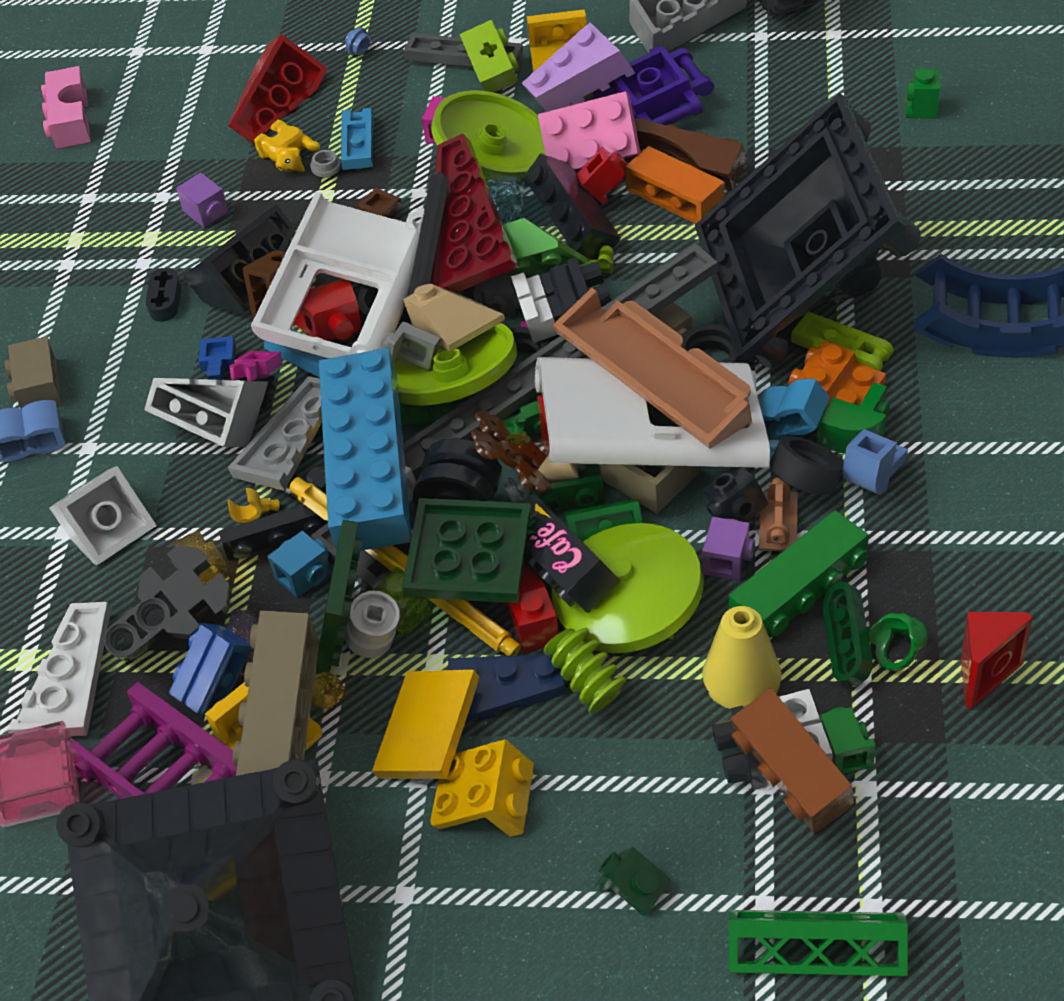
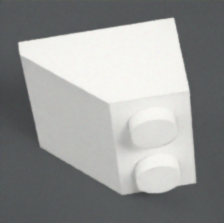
[49,466,157,565]

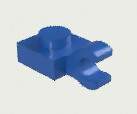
[198,336,236,380]

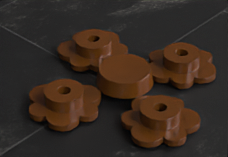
[471,410,551,493]

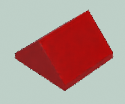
[961,612,1033,710]

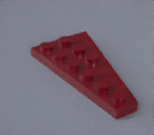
[430,133,519,293]

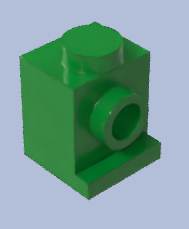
[906,68,940,119]
[820,707,876,775]

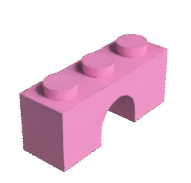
[41,66,91,149]

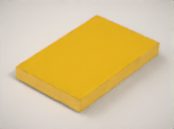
[372,670,480,779]

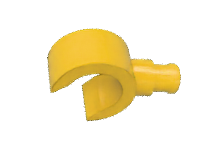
[228,488,280,523]

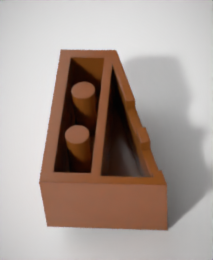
[731,688,854,835]

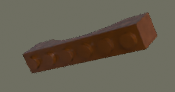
[569,103,746,192]

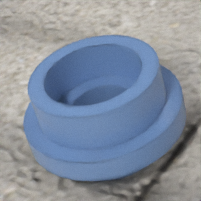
[345,27,371,56]

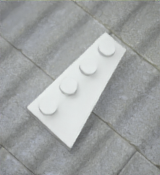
[7,602,111,739]

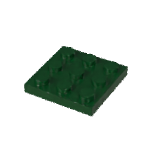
[402,498,531,603]
[315,519,363,681]

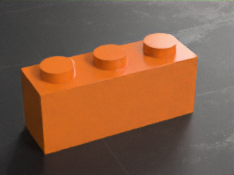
[625,146,725,224]

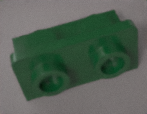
[529,464,605,513]

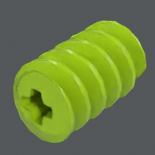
[544,628,627,714]

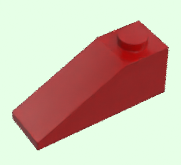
[505,560,558,653]

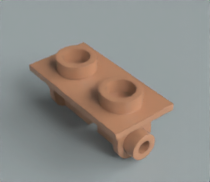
[759,477,798,551]

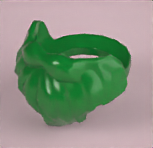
[868,613,928,671]

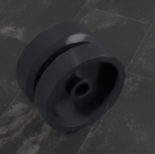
[413,438,502,506]

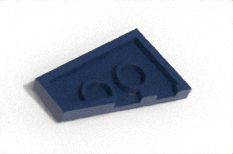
[448,654,565,721]

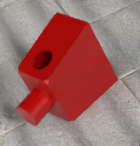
[294,279,362,341]

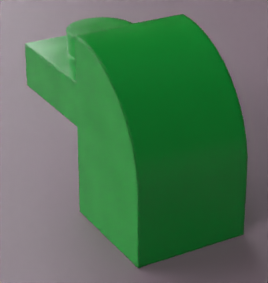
[817,382,890,454]

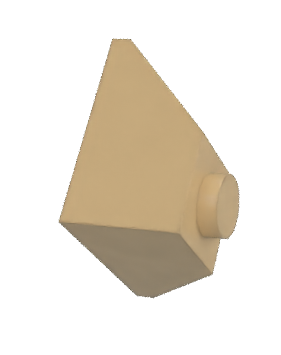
[403,284,505,351]

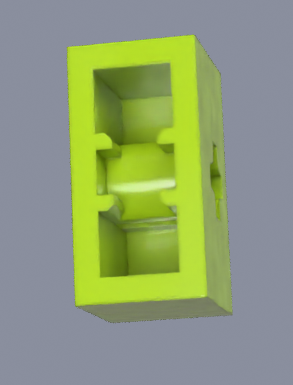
[459,20,519,93]

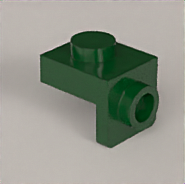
[595,847,671,915]

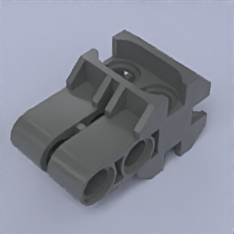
[104,545,231,661]

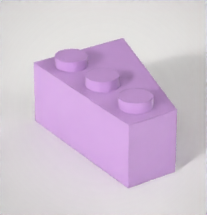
[522,23,635,112]

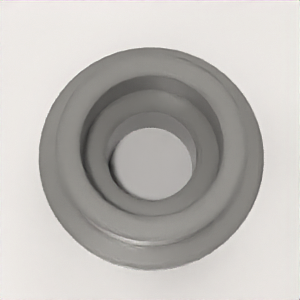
[310,150,341,178]

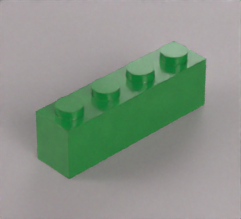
[729,510,869,638]

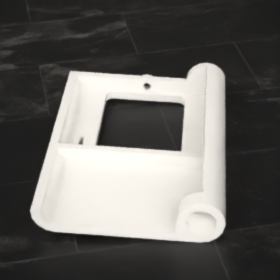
[535,357,770,468]

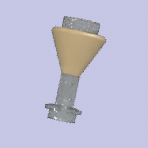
[504,455,586,503]

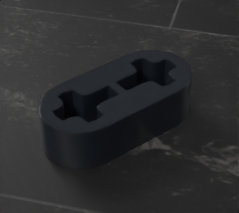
[146,268,181,322]

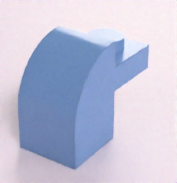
[843,429,908,495]

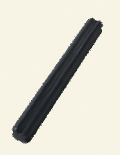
[407,172,449,297]

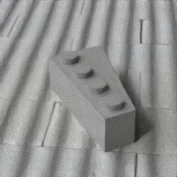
[629,0,747,53]

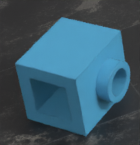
[268,531,331,599]

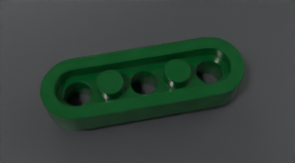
[822,581,872,687]

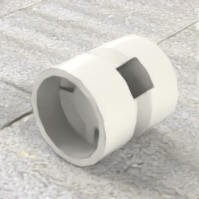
[345,591,399,658]

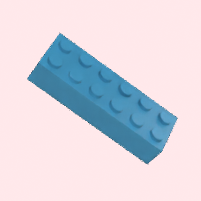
[319,348,412,551]

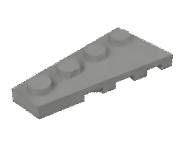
[228,376,322,491]

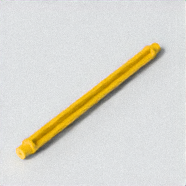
[289,477,521,656]

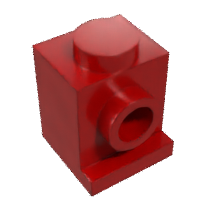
[577,146,628,205]

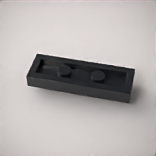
[218,505,328,560]

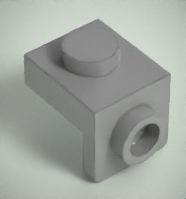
[382,321,440,370]

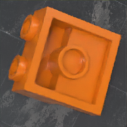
[788,340,886,410]

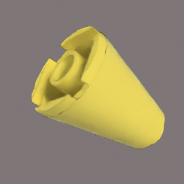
[702,606,781,709]

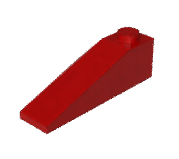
[228,34,328,143]

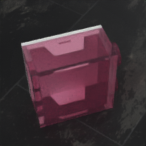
[0,721,81,828]

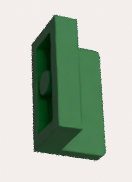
[563,498,643,542]

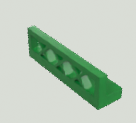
[729,910,908,976]

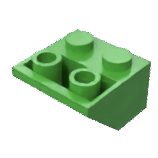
[503,218,588,279]

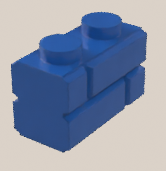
[169,623,252,715]

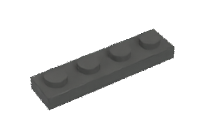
[403,33,523,71]

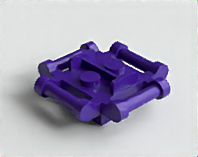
[593,46,714,125]

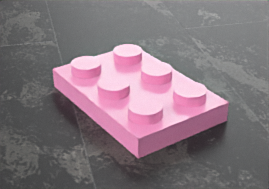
[538,91,641,171]

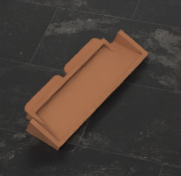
[552,288,752,449]

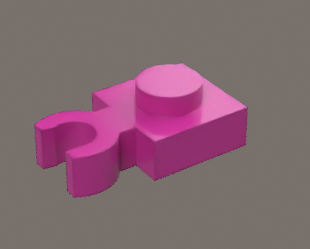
[229,351,282,381]

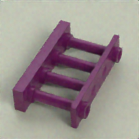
[68,682,237,799]

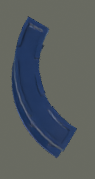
[914,253,1064,358]

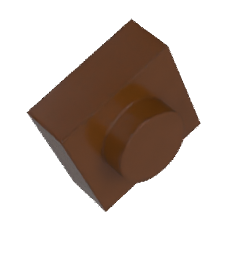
[356,187,402,218]

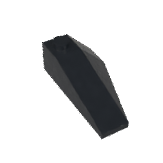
[183,204,296,314]

